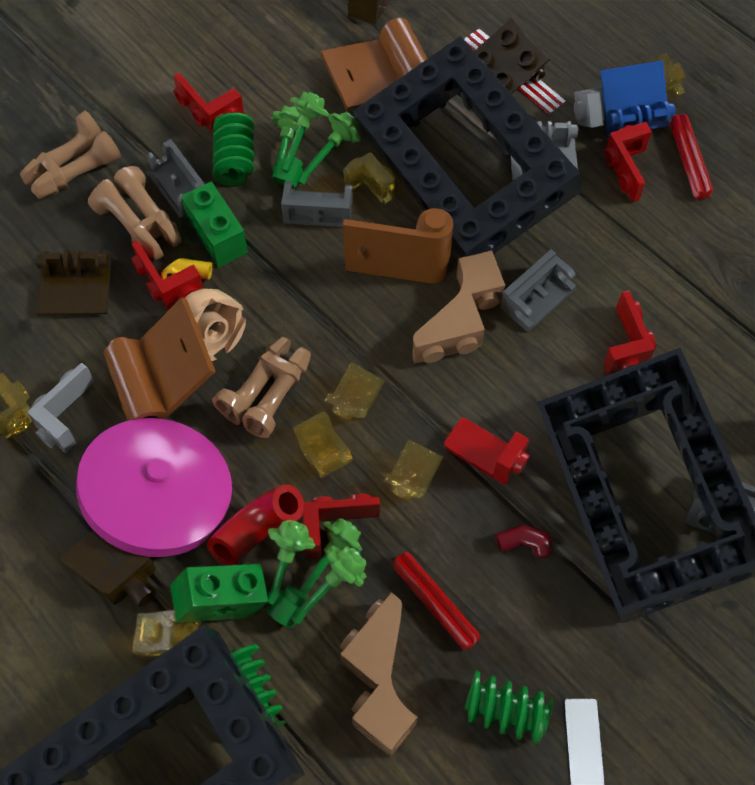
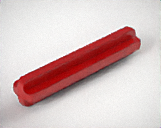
[670,113,713,200]
[393,551,480,651]

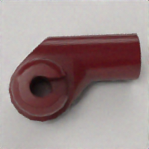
[495,525,553,558]

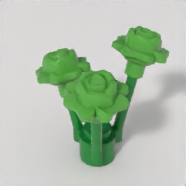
[271,91,361,189]
[267,518,366,628]

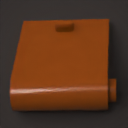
[321,18,428,111]
[343,208,453,283]
[103,298,216,421]

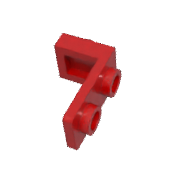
[173,73,244,135]
[604,122,652,202]
[130,240,204,311]
[603,290,656,375]
[444,418,530,485]
[301,494,380,559]

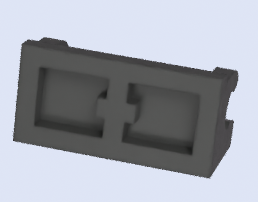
[147,139,205,222]
[281,181,353,227]
[500,249,576,332]

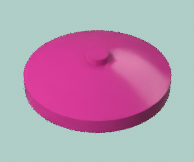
[76,418,232,557]

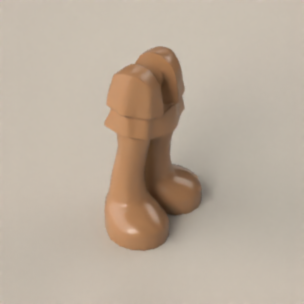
[20,111,121,199]
[88,166,182,260]
[212,336,311,438]

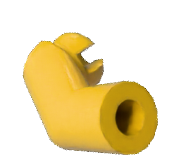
[161,258,212,280]

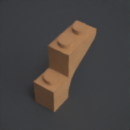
[412,250,505,364]
[340,592,417,757]

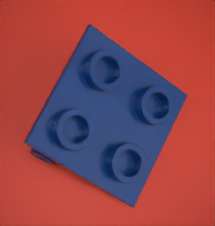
[600,60,675,137]

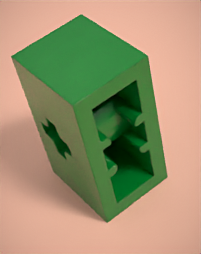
[181,181,248,268]
[170,564,268,623]

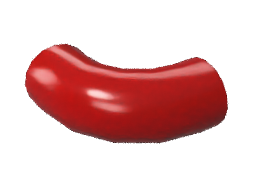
[207,484,305,566]

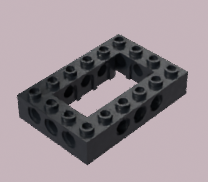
[353,36,582,258]
[537,347,755,623]
[0,625,305,785]

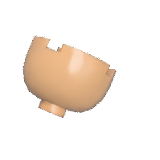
[185,289,246,361]

